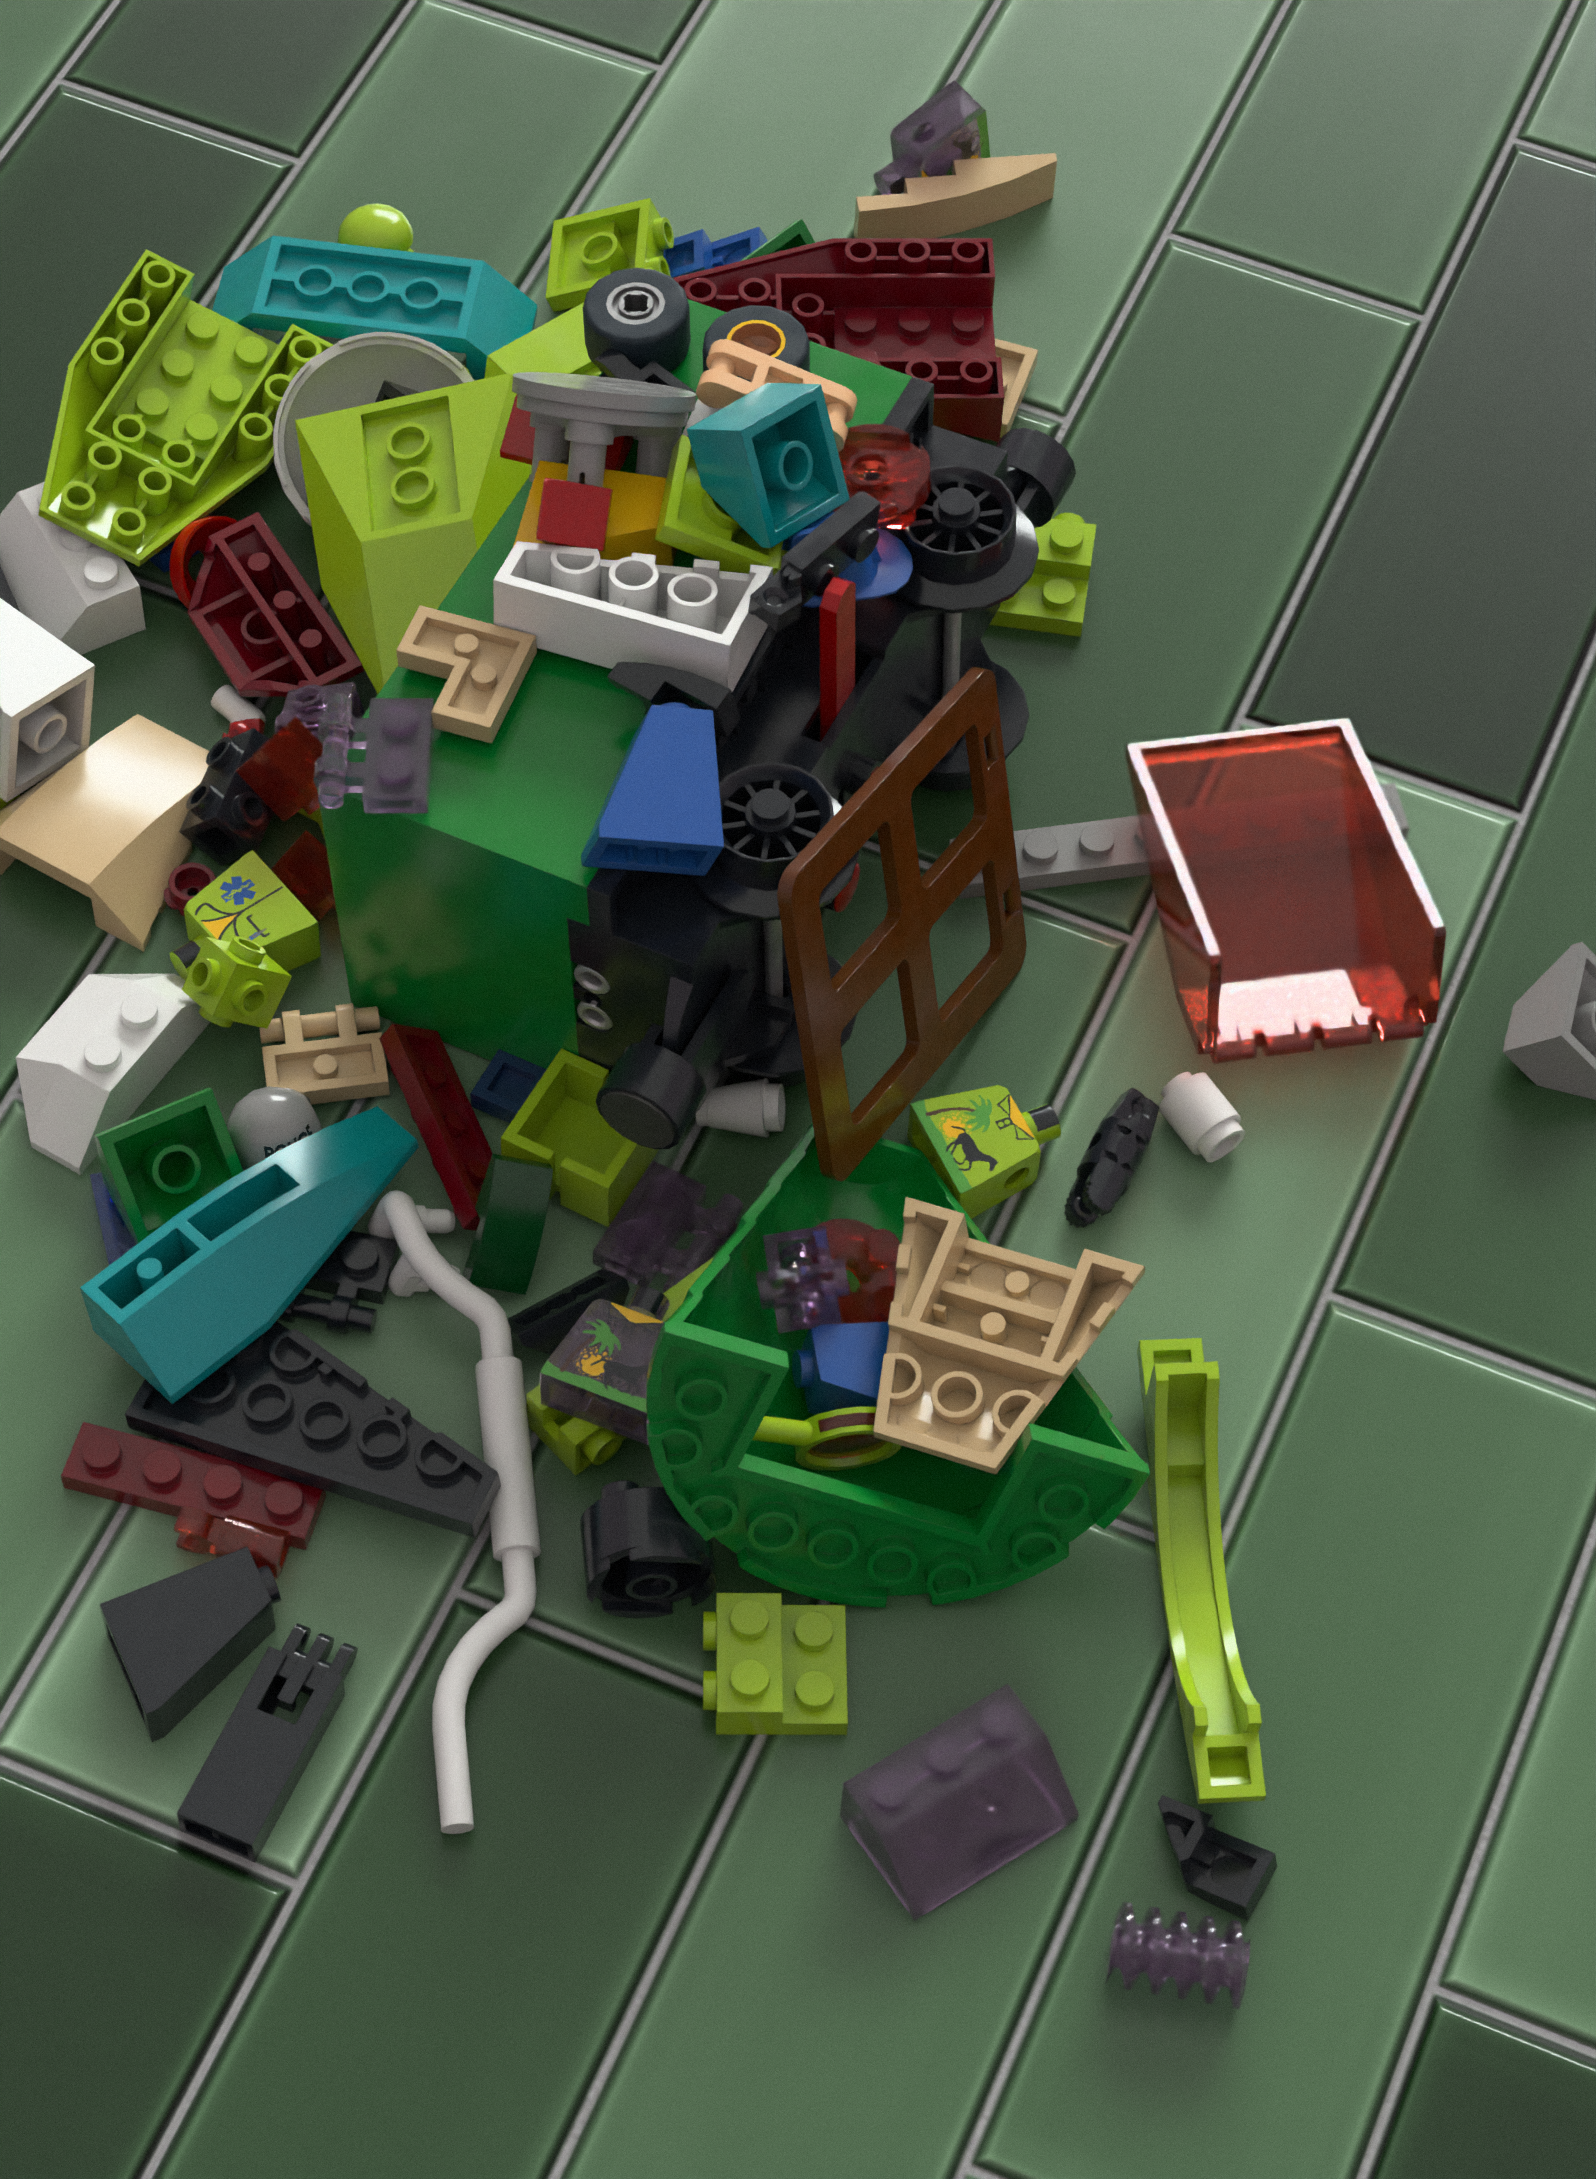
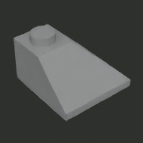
[1503,942,1596,1100]

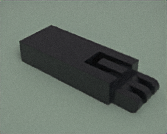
[177,1623,358,1863]

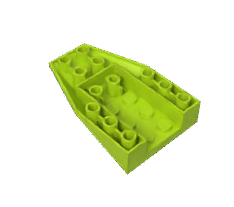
[38,249,333,567]
[295,372,532,694]

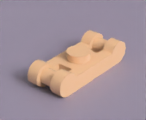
[696,339,857,452]

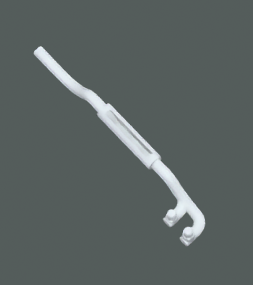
[368,1190,541,1834]

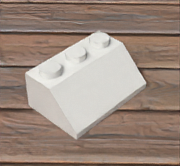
[0,482,146,655]

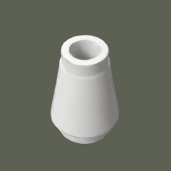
[696,1077,785,1138]

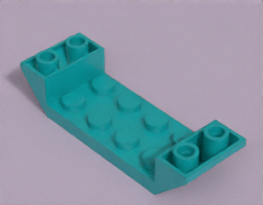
[212,235,538,381]

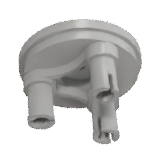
[512,372,696,487]

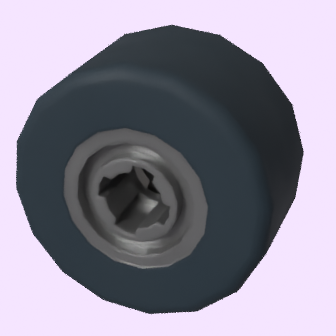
[583,268,691,372]

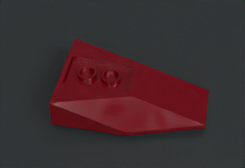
[673,238,1004,442]

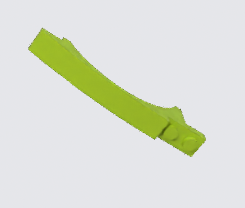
[1137,1338,1266,1804]

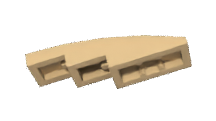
[854,153,1057,238]

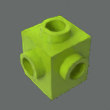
[181,936,292,1029]

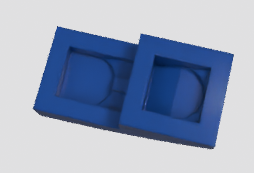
[663,227,768,278]

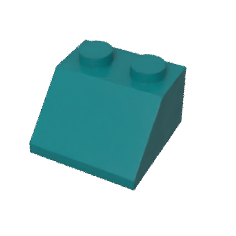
[686,383,850,548]

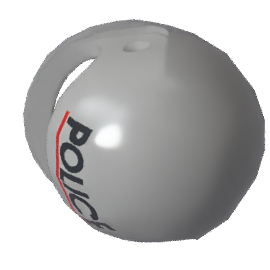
[226,1086,322,1171]

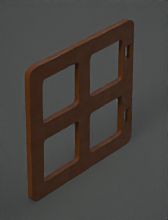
[777,667,1027,1181]

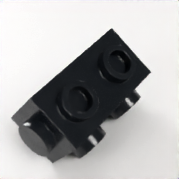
[179,728,295,866]

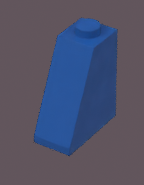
[581,702,724,876]
[792,1322,889,1426]

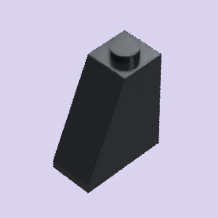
[100,1546,281,1742]

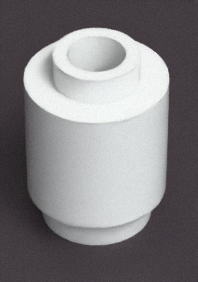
[1159,1072,1245,1162]

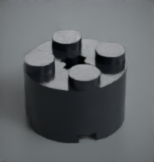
[580,1480,716,1618]

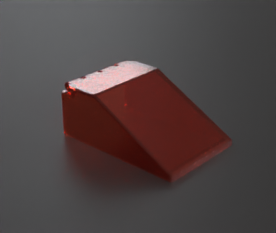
[1125,718,1446,1064]

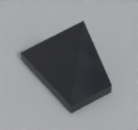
[508,1268,630,1361]

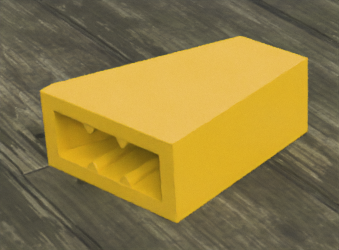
[513,460,677,566]

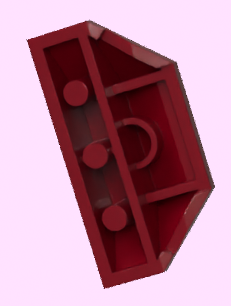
[188,512,364,697]

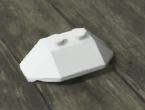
[16,974,210,1175]

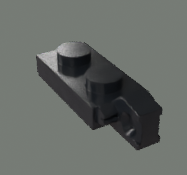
[748,491,881,632]

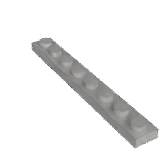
[949,783,1409,899]

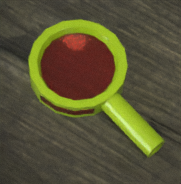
[752,1407,902,1471]

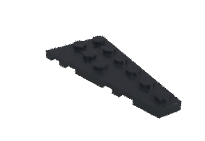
[125,1321,501,1538]

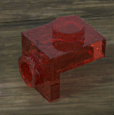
[271,830,337,922]

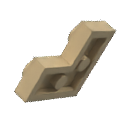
[396,605,537,744]

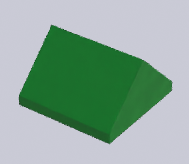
[95,1087,243,1244]

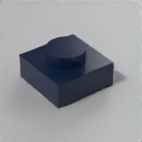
[470,1049,547,1123]

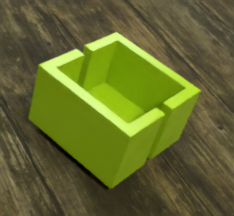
[501,1048,659,1227]

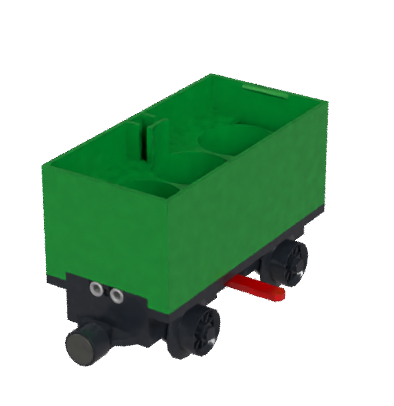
[316,299,1076,1150]

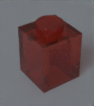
[236,716,334,822]

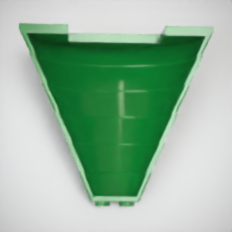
[646,1122,1150,1607]

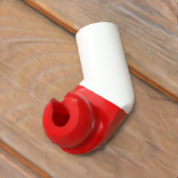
[211,685,266,738]

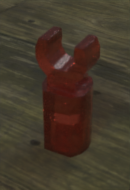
[174,1506,291,1578]

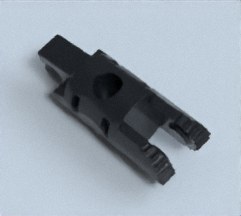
[1064,1087,1159,1228]

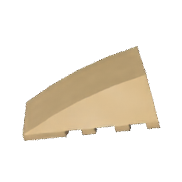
[0,714,209,952]
[873,1197,1145,1474]

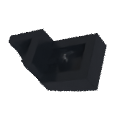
[607,662,741,738]
[1158,1795,1277,1920]

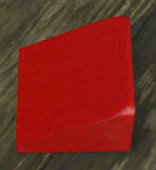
[536,478,613,552]

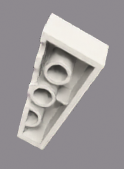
[493,541,773,692]

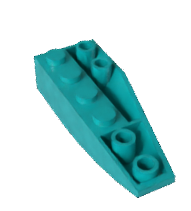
[80,1106,419,1404]

